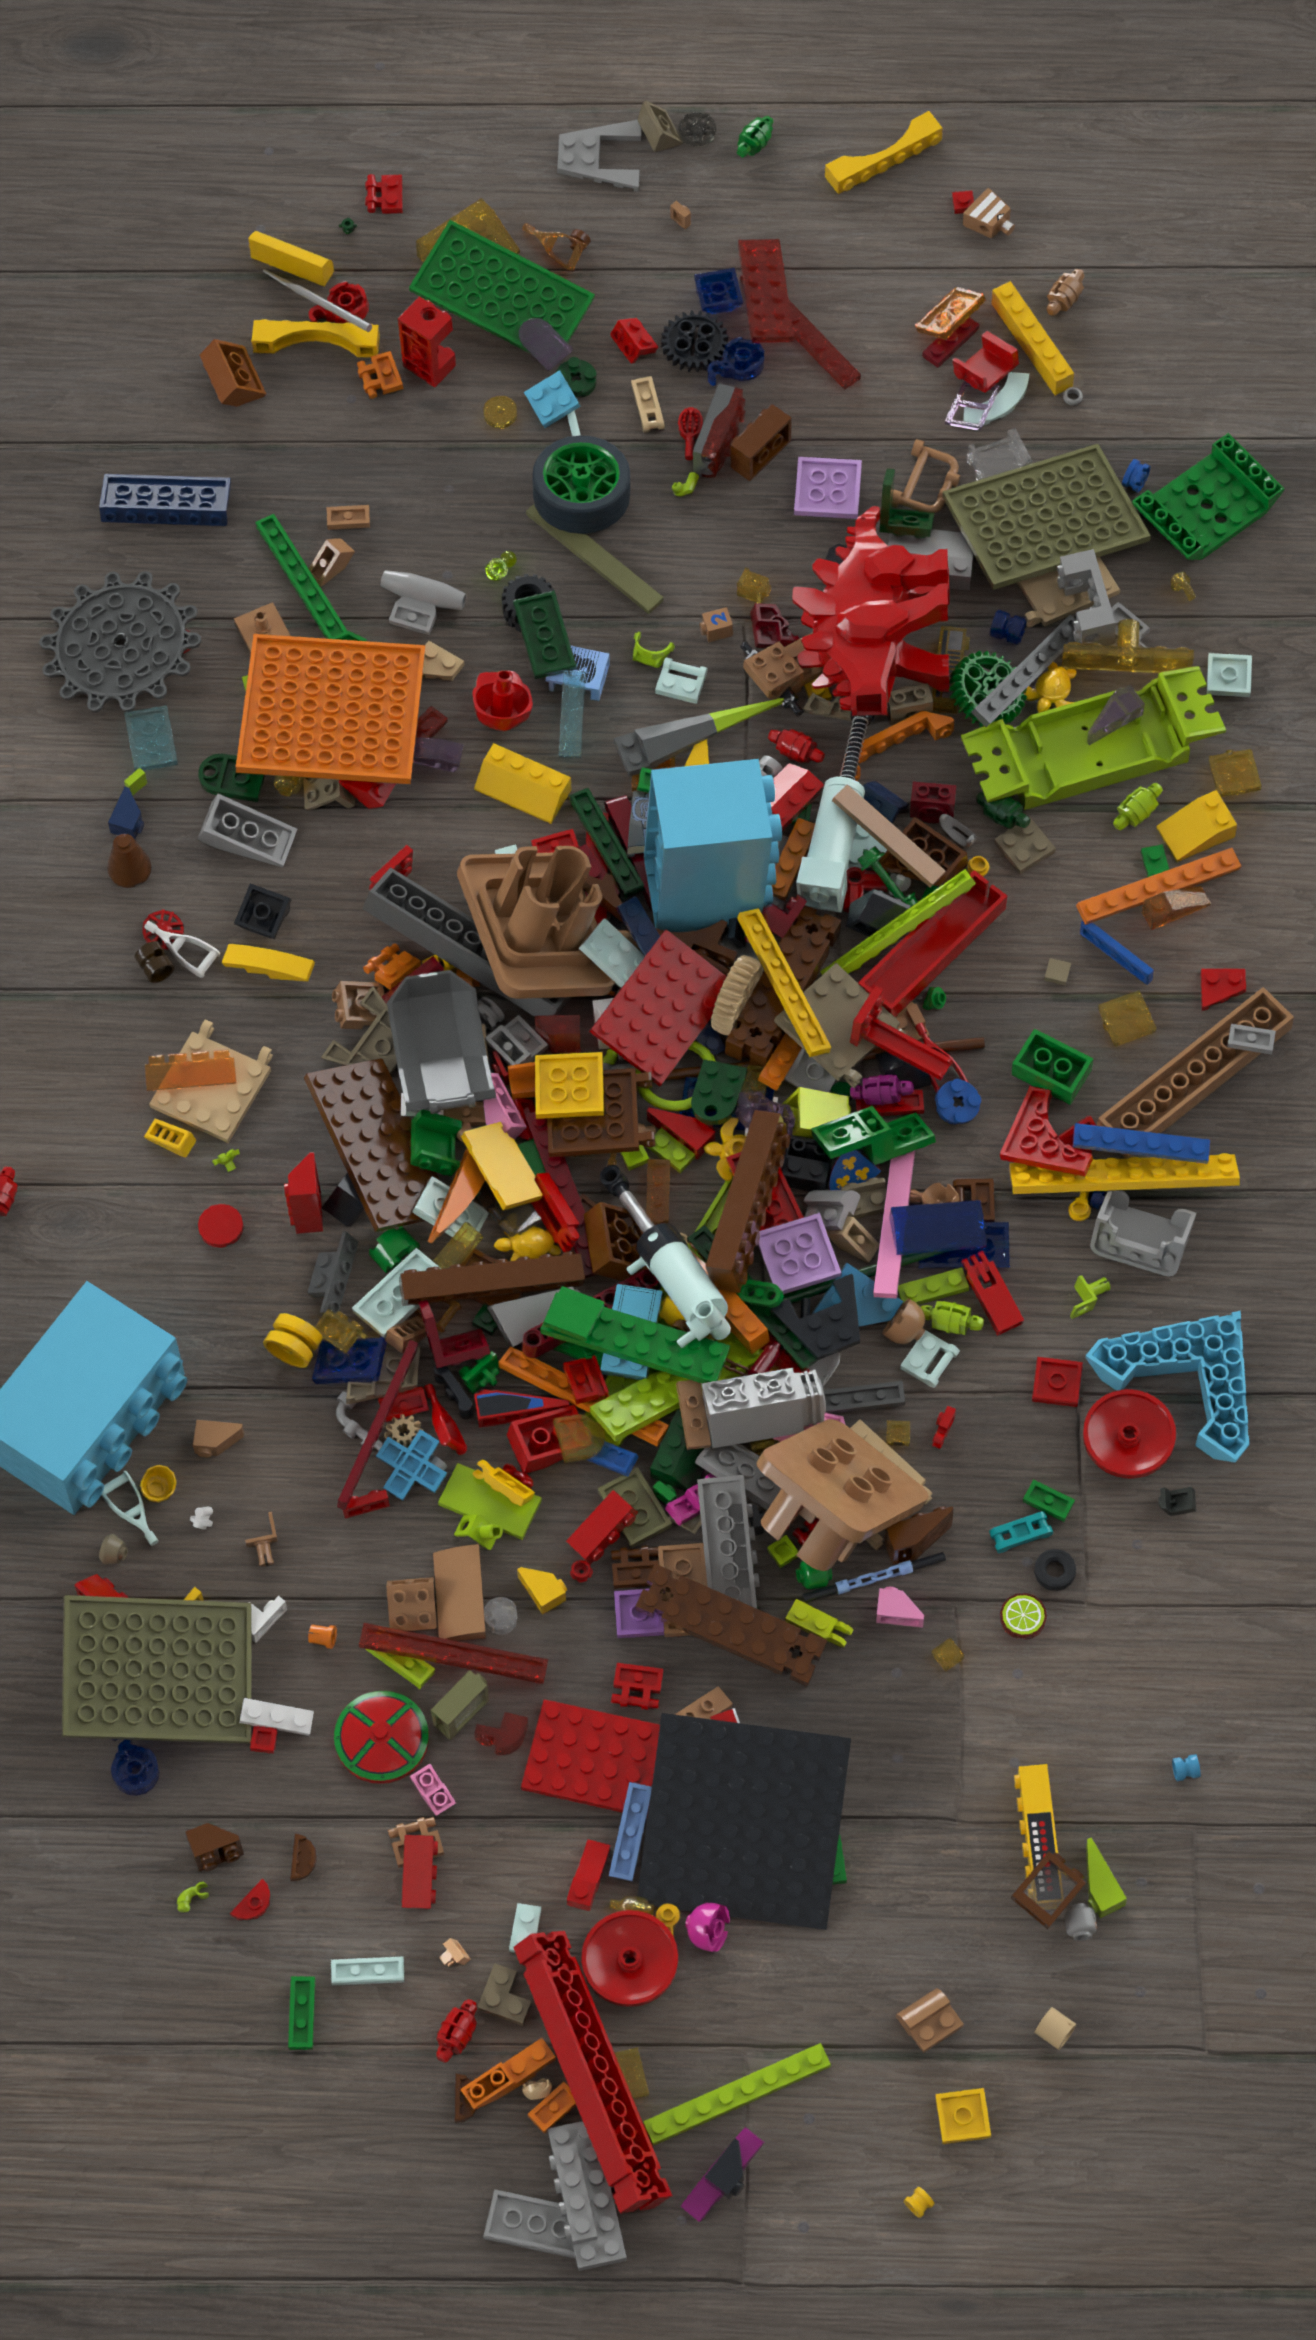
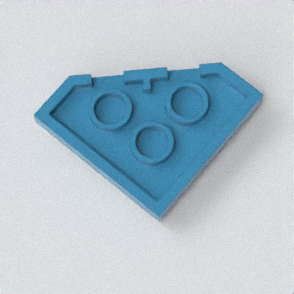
[812,1263,903,1326]

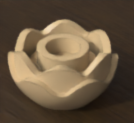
[522,2078,552,2100]

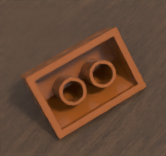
[199,339,266,407]

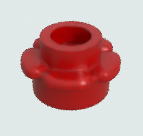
[570,1560,593,1583]

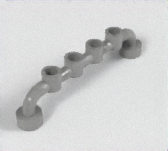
[336,1391,447,1470]

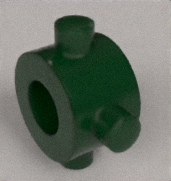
[339,217,357,234]

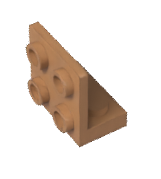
[386,1577,437,1632]

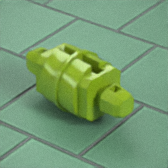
[1113,783,1163,830]
[921,1301,984,1335]

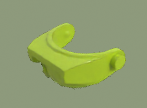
[632,632,675,668]

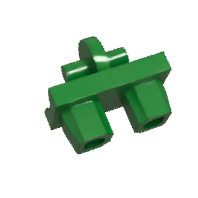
[459,1351,501,1394]

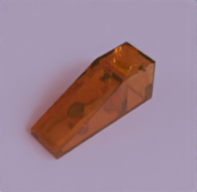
[1142,886,1211,930]

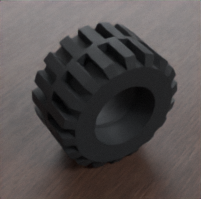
[502,574,554,632]

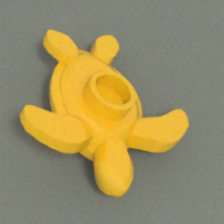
[1024,662,1076,713]
[704,1118,746,1181]
[494,1215,561,1261]

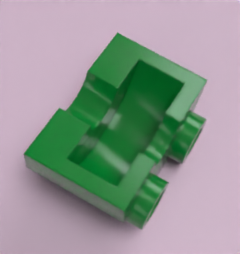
[369,1226,420,1273]

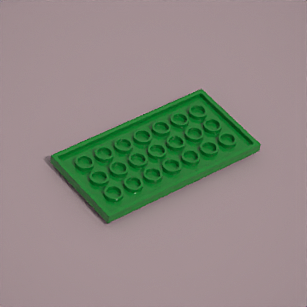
[409,220,595,366]

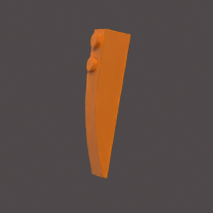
[427,1147,485,1243]
[690,1250,770,1354]

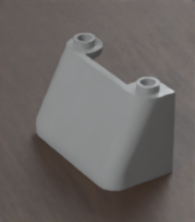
[1090,1190,1197,1276]

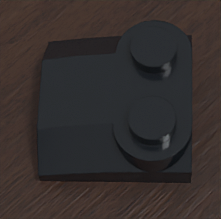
[234,883,292,939]

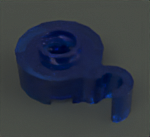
[708,337,764,386]
[111,1739,160,1796]

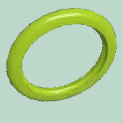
[635,1041,716,1112]

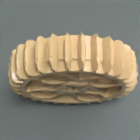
[711,955,764,1036]

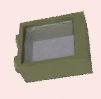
[431,1670,489,1741]

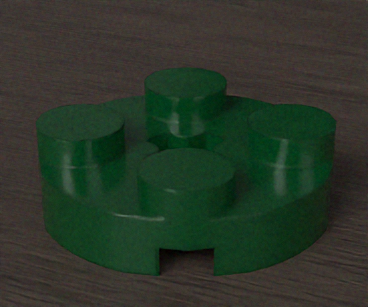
[556,357,597,398]

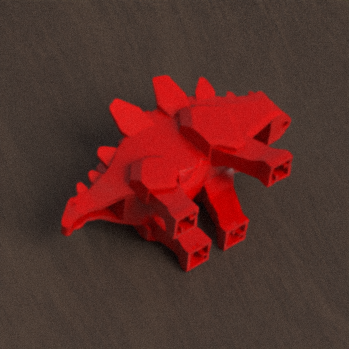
[792,506,950,716]

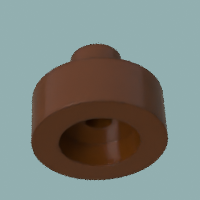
[569,229,591,251]

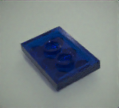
[312,1338,387,1384]

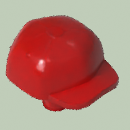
[472,670,533,731]

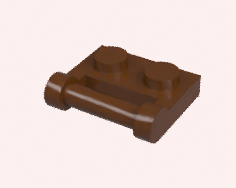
[953,1178,995,1226]

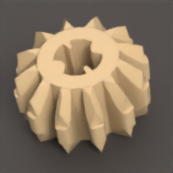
[384,1414,423,1448]

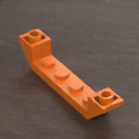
[841,711,954,781]

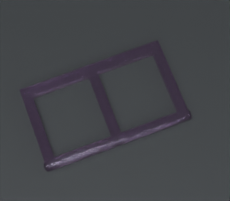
[945,381,1000,430]

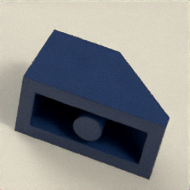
[108,787,144,839]

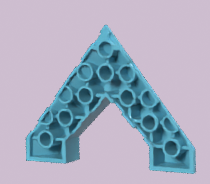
[1085,1311,1249,1463]

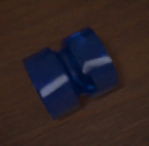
[989,609,1027,645]

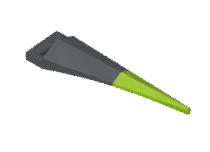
[614,698,784,777]

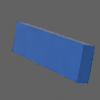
[1080,921,1154,985]

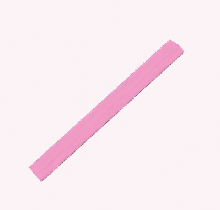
[873,1150,915,1299]

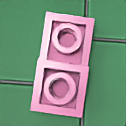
[409,1764,456,1816]

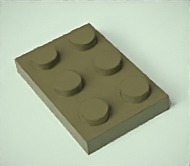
[597,1467,672,1548]

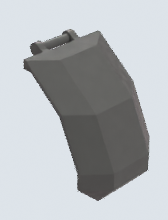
[387,970,496,1114]

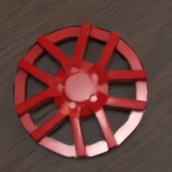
[142,909,184,950]

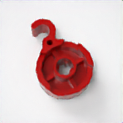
[308,282,369,324]

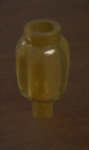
[609,1896,654,1916]

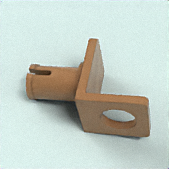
[245,1512,278,1567]

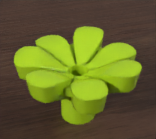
[212,1149,240,1172]

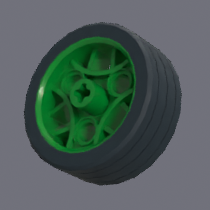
[532,435,630,534]

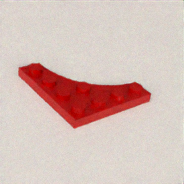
[999,1086,1093,1177]

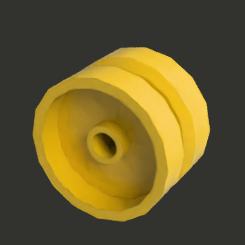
[263,1313,322,1368]

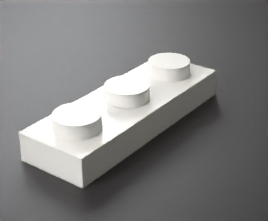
[239,1698,314,1736]

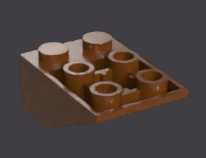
[885,1506,954,1566]

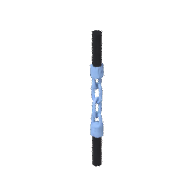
[802,1552,946,1603]

